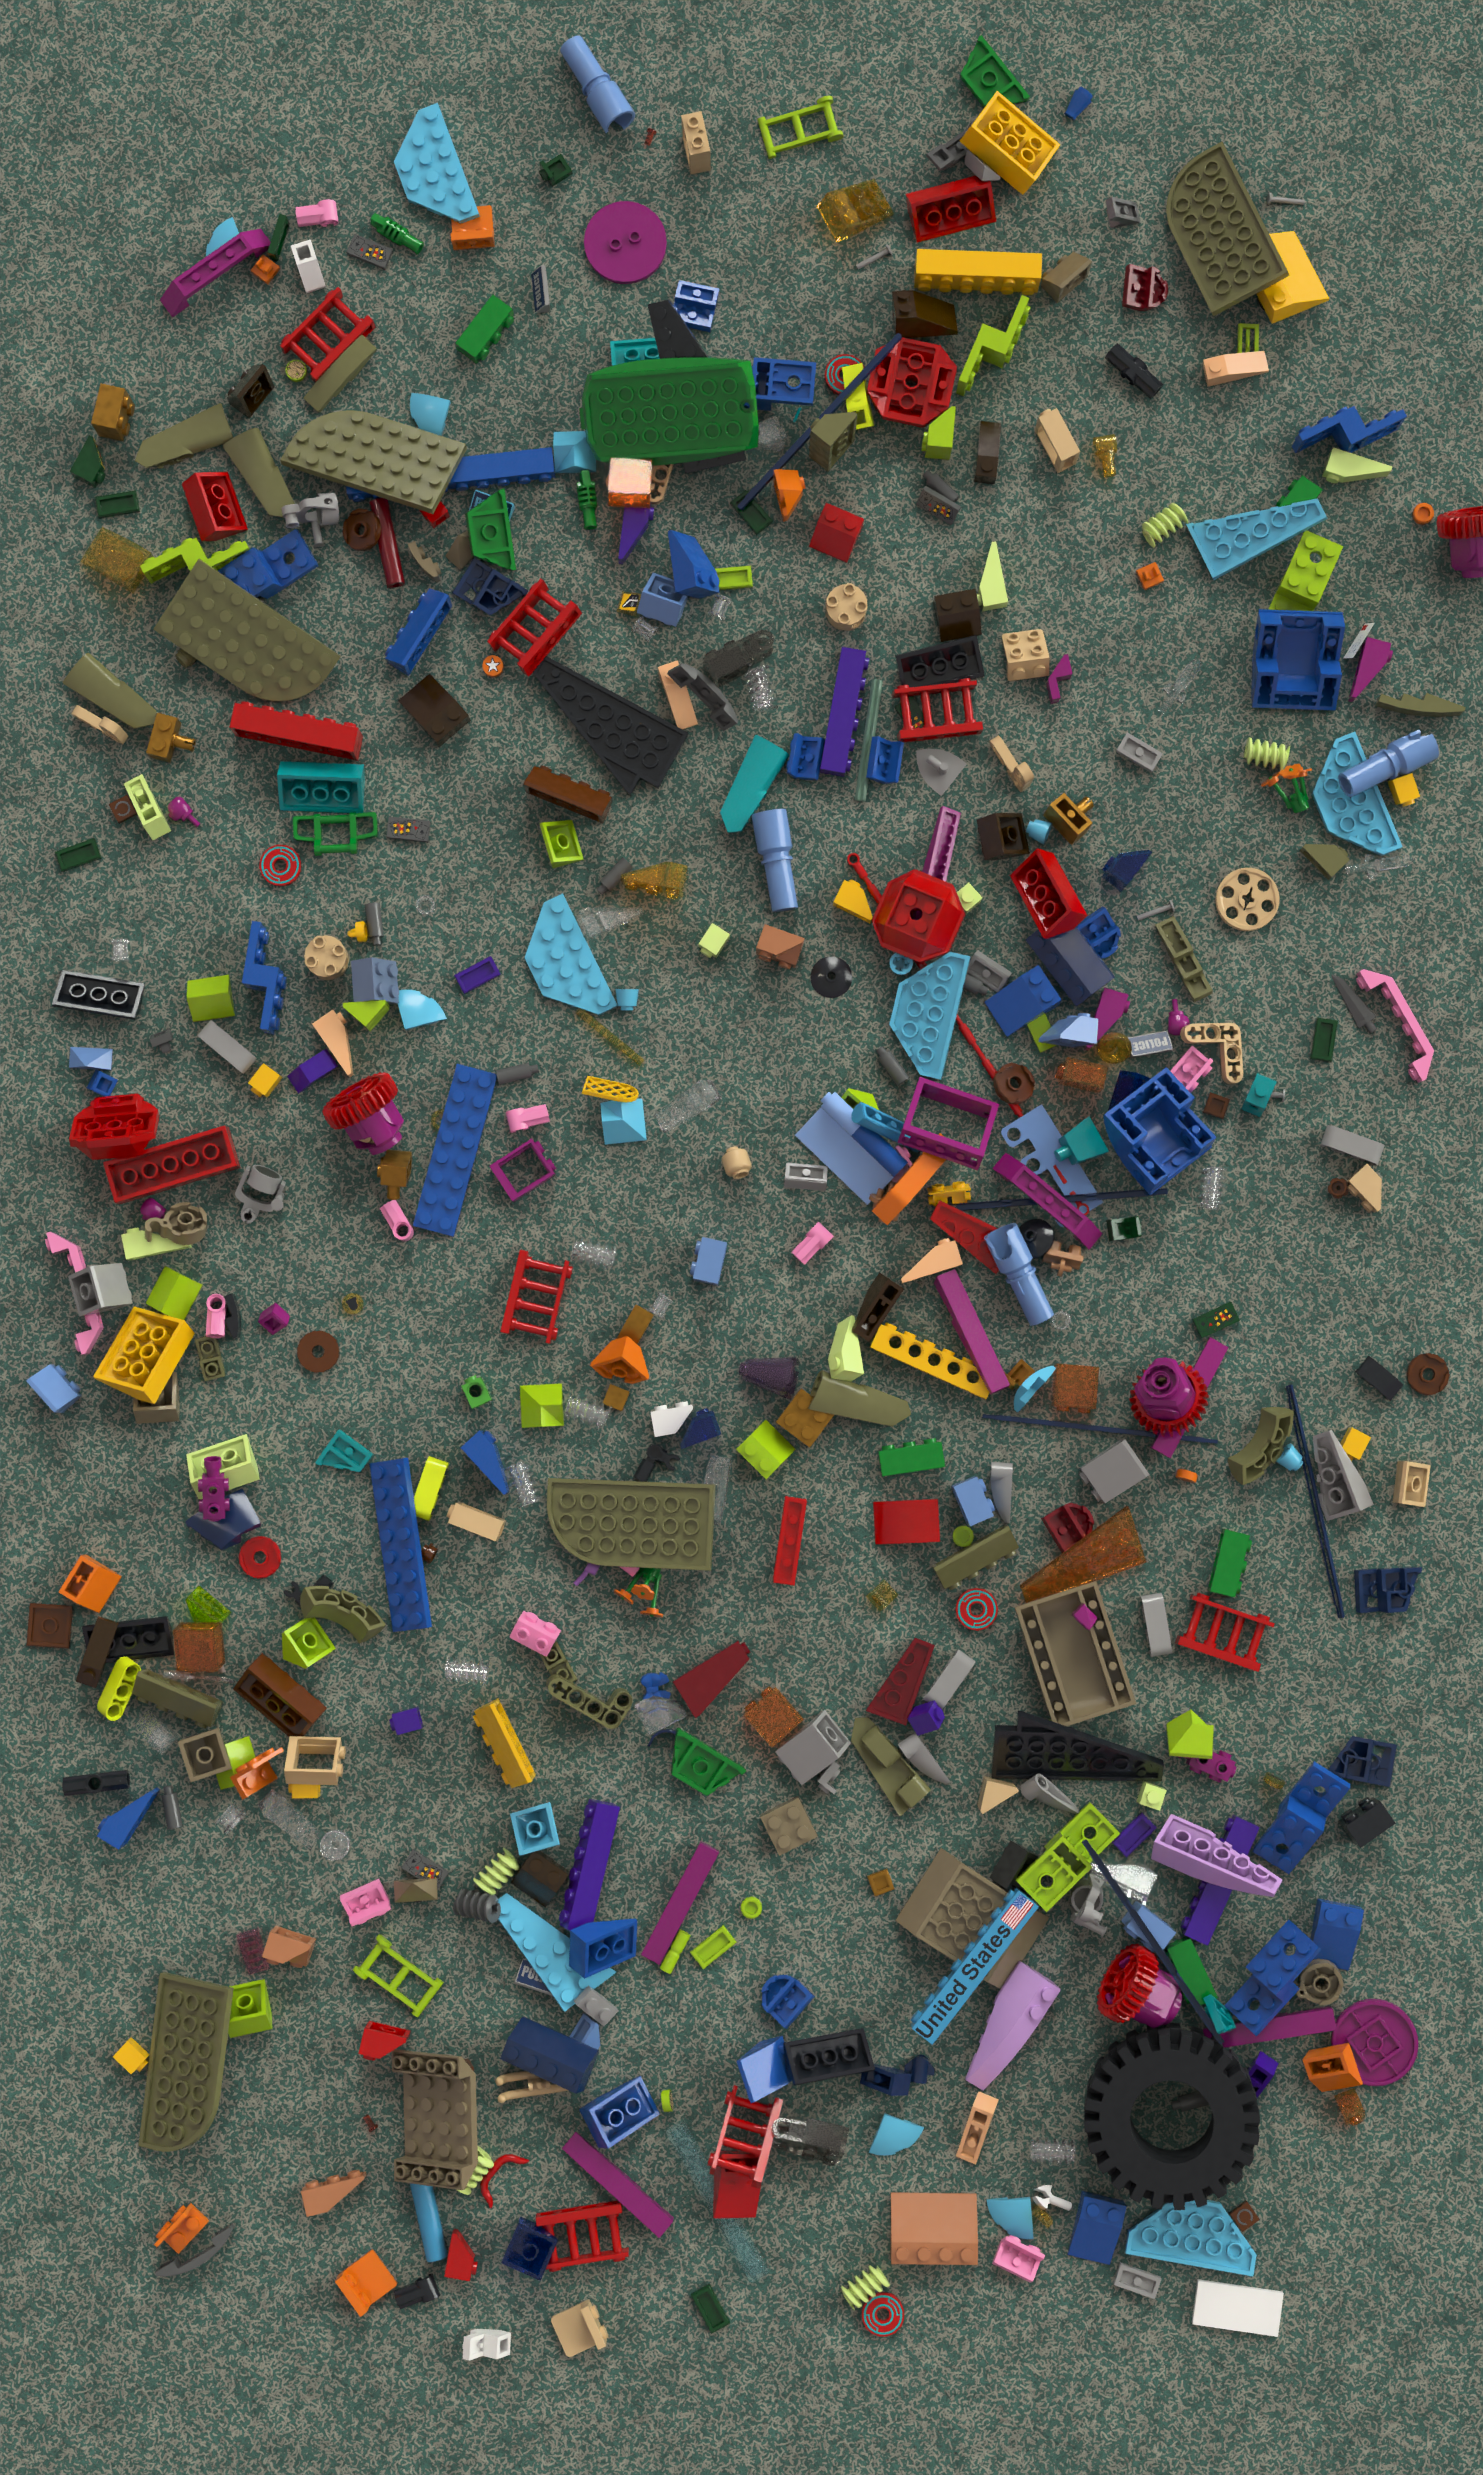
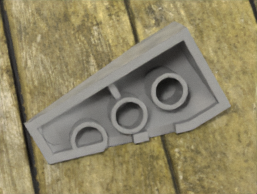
[1313,1430,1374,1521]

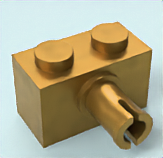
[146,713,196,763]
[1043,793,1094,845]
[377,1150,412,1200]

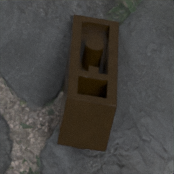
[974,421,1001,484]
[852,1272,904,1342]
[76,1616,119,1688]

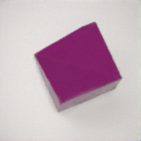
[258,1303,290,1335]
[1072,1603,1097,1630]

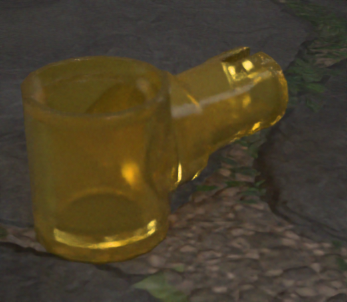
[1093,434,1117,478]

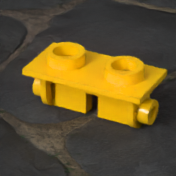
[927,1181,971,1207]

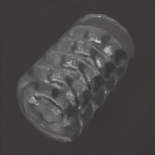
[745,665,778,712]
[1197,1166,1228,1211]
[570,1237,617,1271]
[564,1393,612,1430]
[504,1461,542,1508]
[445,1655,490,1686]
[1030,2137,1075,2168]

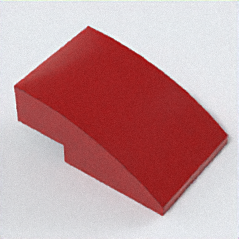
[873,1499,940,1544]

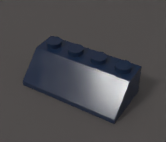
[1026,926,1115,1006]
[500,2016,599,2094]

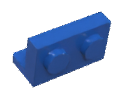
[787,733,825,781]
[866,736,904,784]

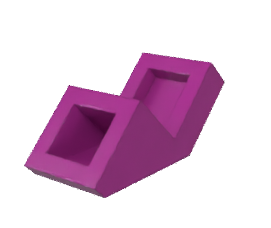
[1046,654,1072,704]

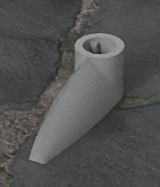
[990,1462,1013,1523]
[898,1732,950,1784]
[1020,1774,1079,1814]

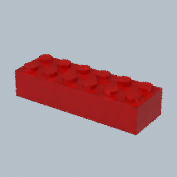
[229,701,363,761]
[103,1125,241,1205]

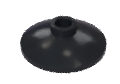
[810,956,852,998]
[1019,1219,1054,1259]

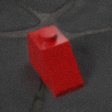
[444,2229,478,2281]

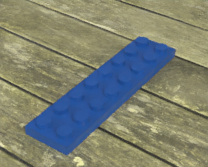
[413,1064,497,1237]
[369,1458,432,1632]

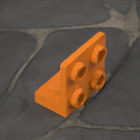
[451,205,495,250]
[230,1747,284,1800]
[154,2203,209,2254]
[335,2249,397,2317]

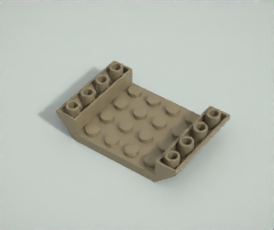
[895,1848,1049,1989]
[391,2049,478,2190]

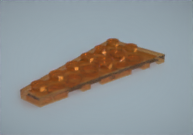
[1020,1506,1146,1603]

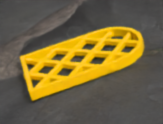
[582,1076,639,1102]

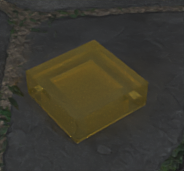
[1031,2203,1053,2228]

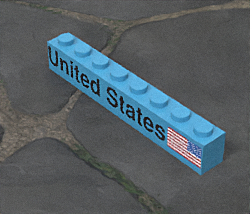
[911,1887,1039,2045]

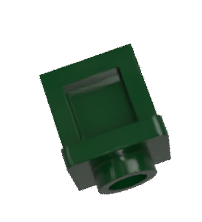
[539,154,573,187]
[1106,1216,1142,1241]

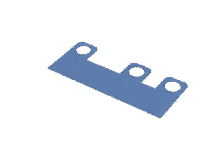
[1001,1104,1103,1227]

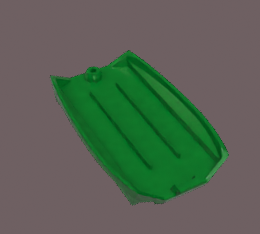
[579,357,759,466]

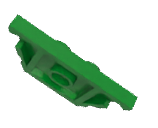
[960,35,1030,108]
[465,488,516,571]
[671,1727,746,1796]

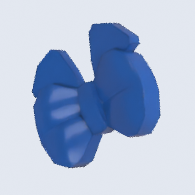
[640,1672,671,1707]

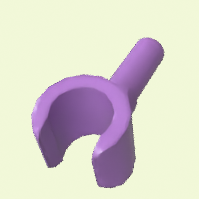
[574,1563,600,1586]

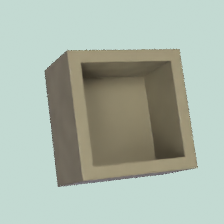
[760,1796,818,1856]

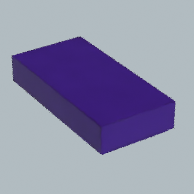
[454,956,501,994]
[1112,1812,1157,1858]

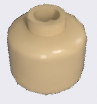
[721,1146,752,1179]

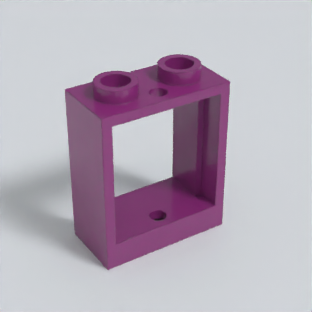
[489,1138,557,1203]

